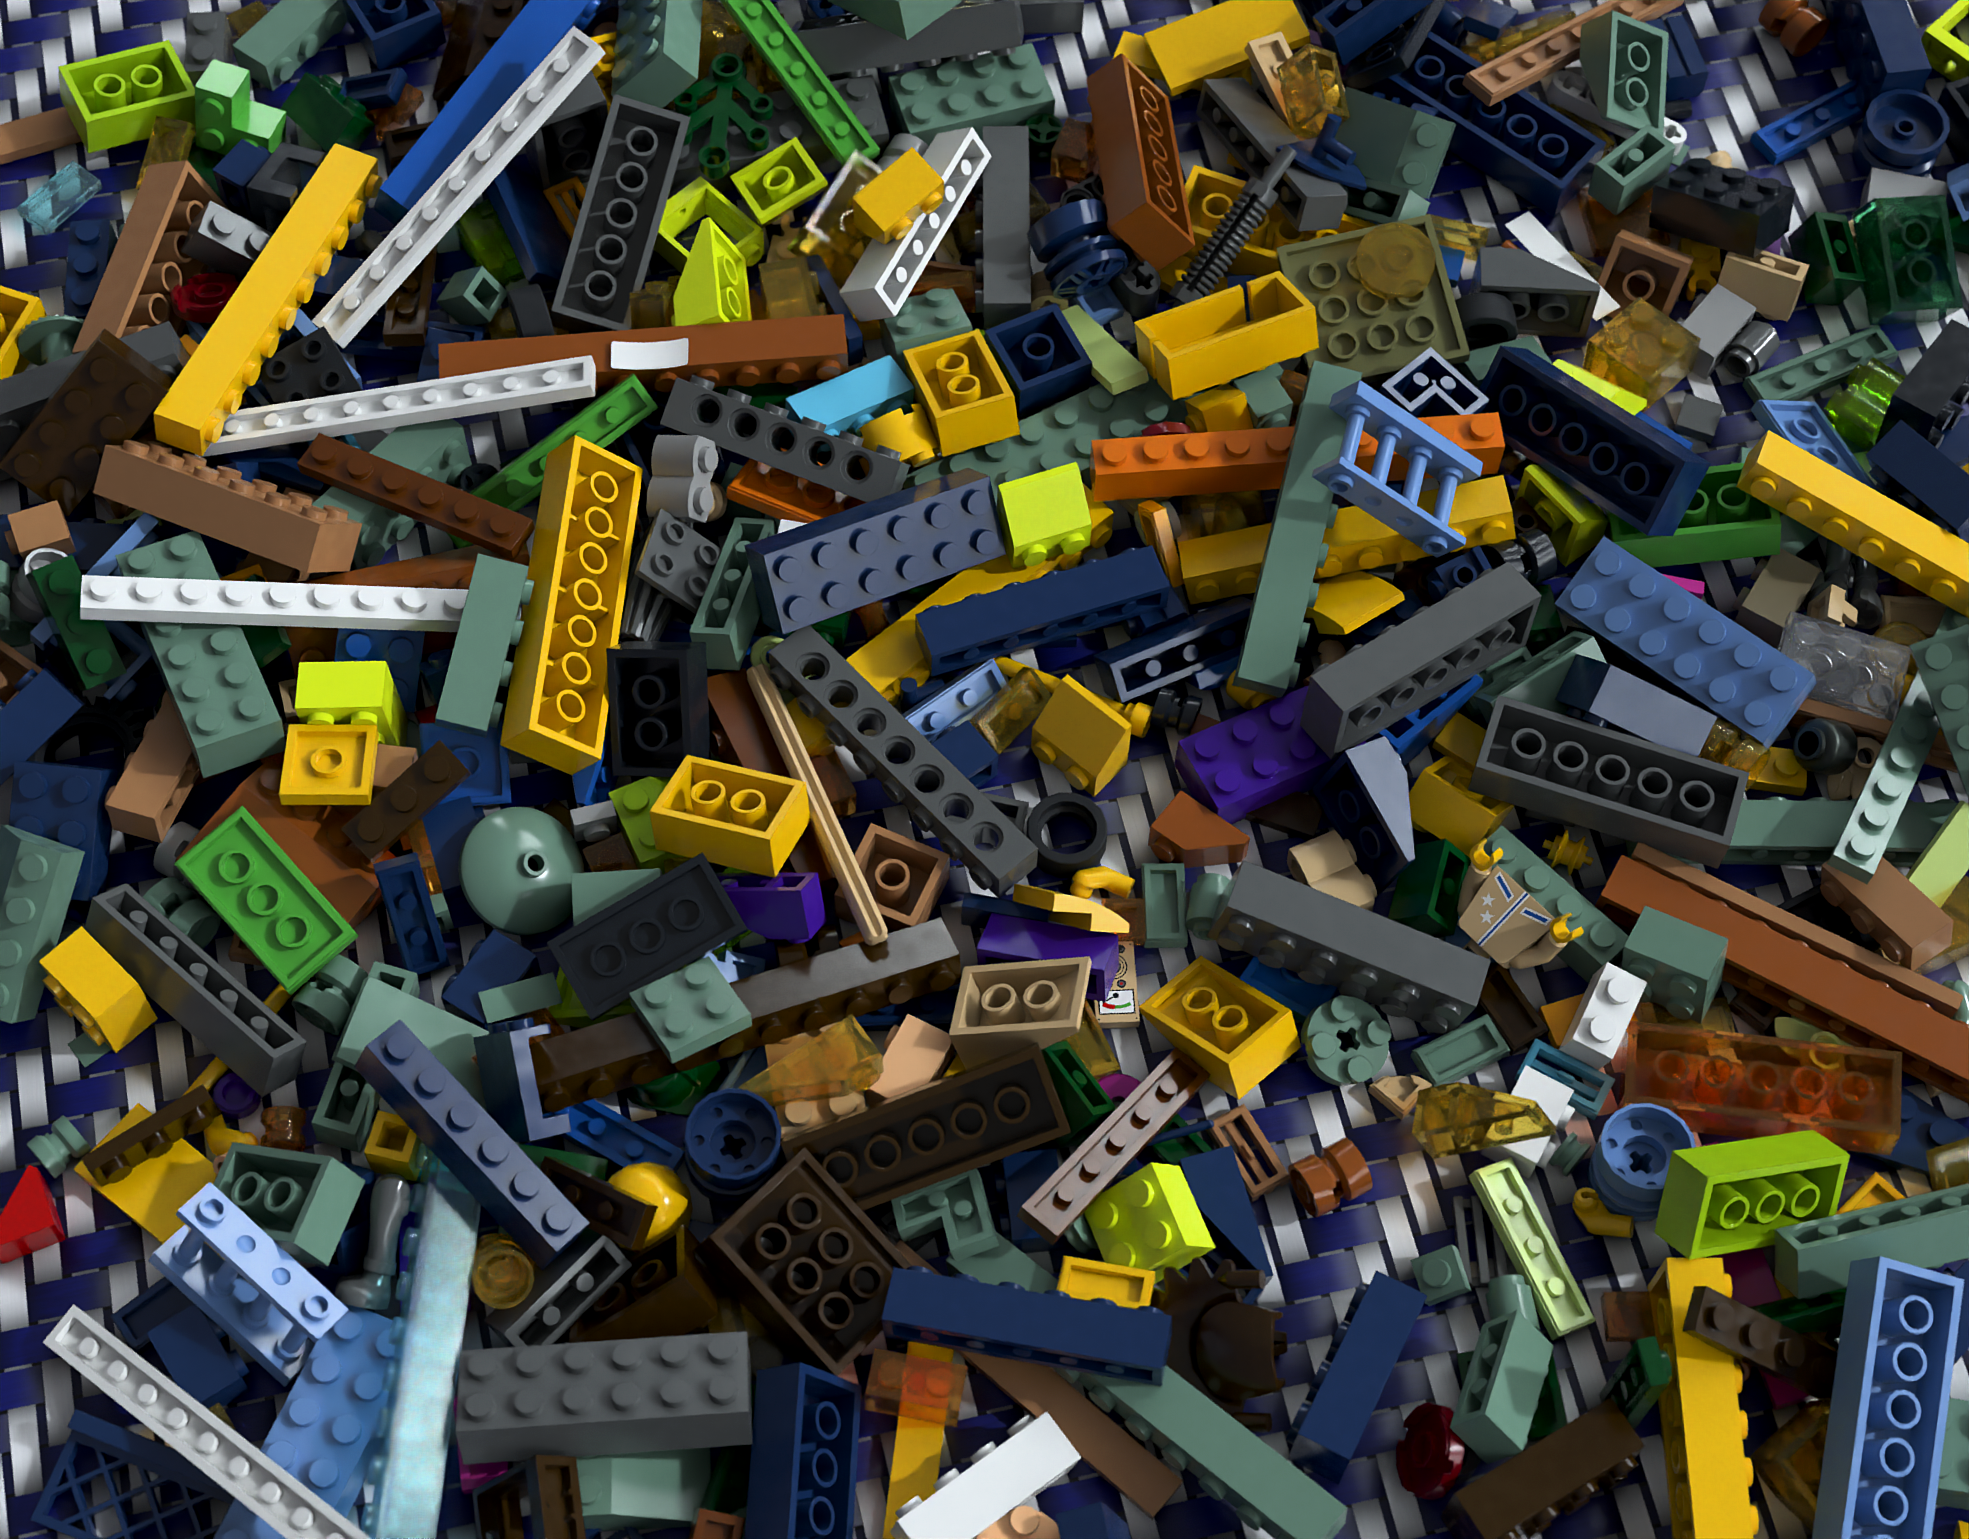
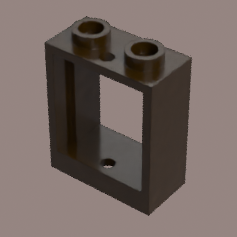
[472,1455,586,1539]

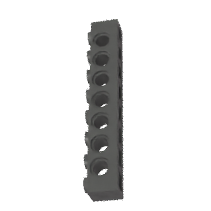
[769,625,1038,898]

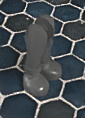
[1806,539,1884,629]
[334,1172,411,1310]

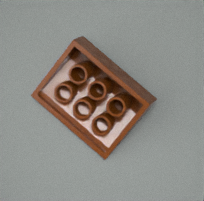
[175,759,396,929]

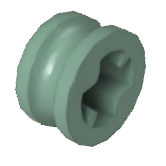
[1548,1132,1591,1177]

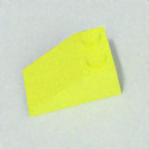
[671,217,752,326]

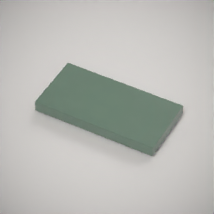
[331,976,489,1112]

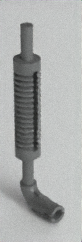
[1125,144,1298,361]

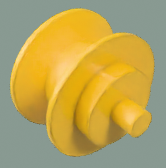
[1542,829,1594,876]

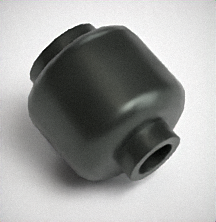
[1793,718,1858,775]

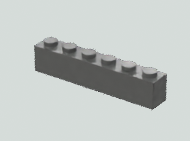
[1196,77,1348,232]
[975,126,1031,329]
[84,883,307,1097]

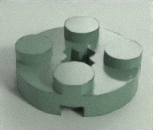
[1301,996,1391,1086]

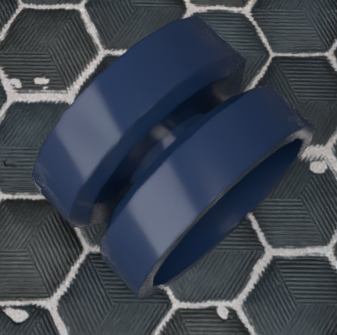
[1852,89,1950,177]

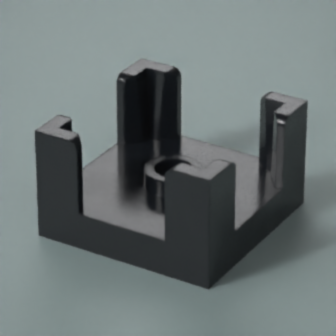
[246,142,325,234]

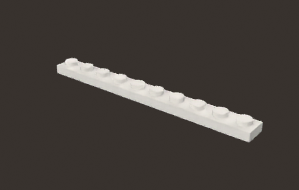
[312,26,606,349]
[195,355,596,457]
[80,575,521,632]
[43,1304,372,1539]

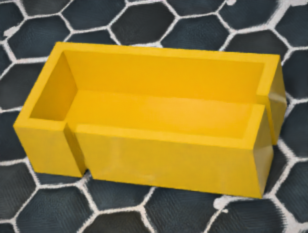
[1134,271,1319,400]

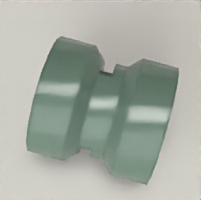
[26,1115,92,1179]

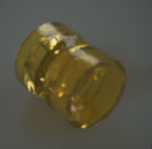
[1698,717,1771,792]
[465,1233,534,1309]

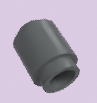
[1723,321,1780,378]

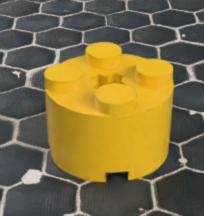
[853,403,940,476]

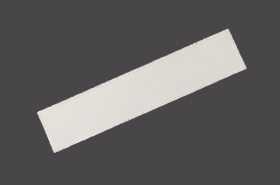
[1505,211,1620,321]

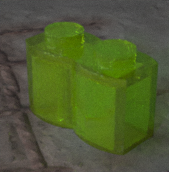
[1825,357,1906,449]

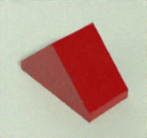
[0,1165,66,1264]

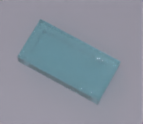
[17,160,103,236]

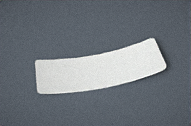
[611,338,688,370]

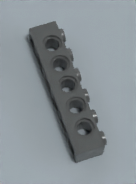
[660,374,910,503]

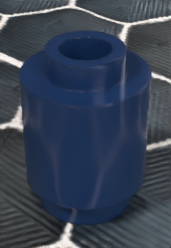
[1430,0,1469,46]

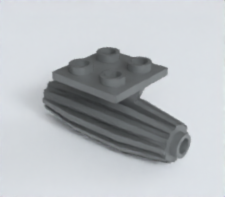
[618,508,722,644]

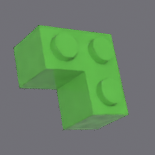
[195,59,286,155]

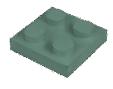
[629,956,753,1064]

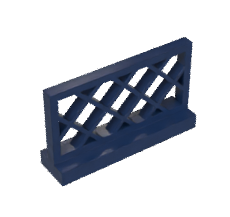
[30,1409,235,1539]

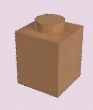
[4,500,76,560]

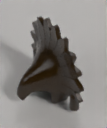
[1150,1257,1288,1432]

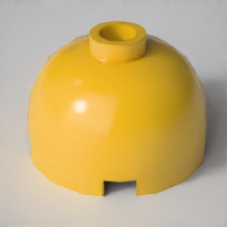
[607,1162,693,1253]

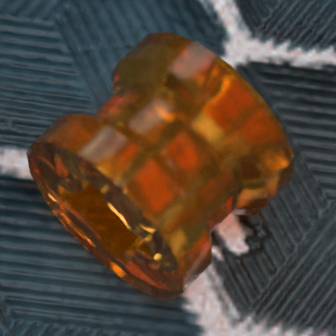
[260,1106,307,1152]

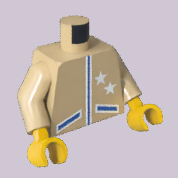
[1457,839,1584,970]

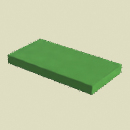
[174,806,359,995]

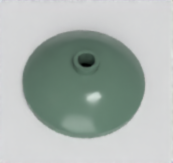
[458,807,585,936]

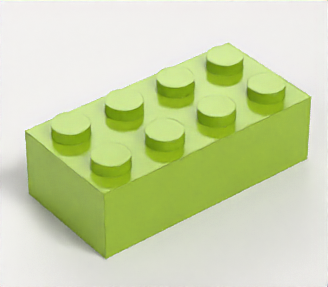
[1654,1130,1850,1260]

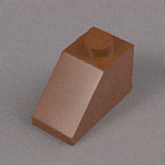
[1148,790,1250,868]

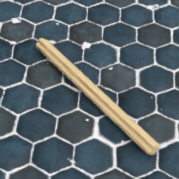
[747,664,888,945]

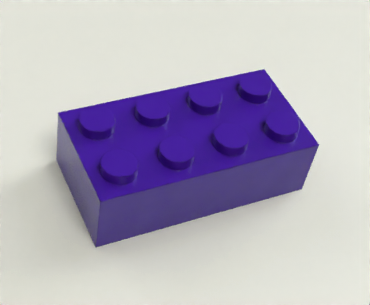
[1174,685,1367,825]

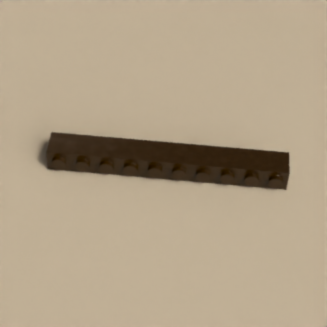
[529,917,961,1115]

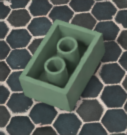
[213,1142,365,1266]

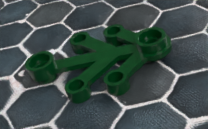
[674,52,774,180]

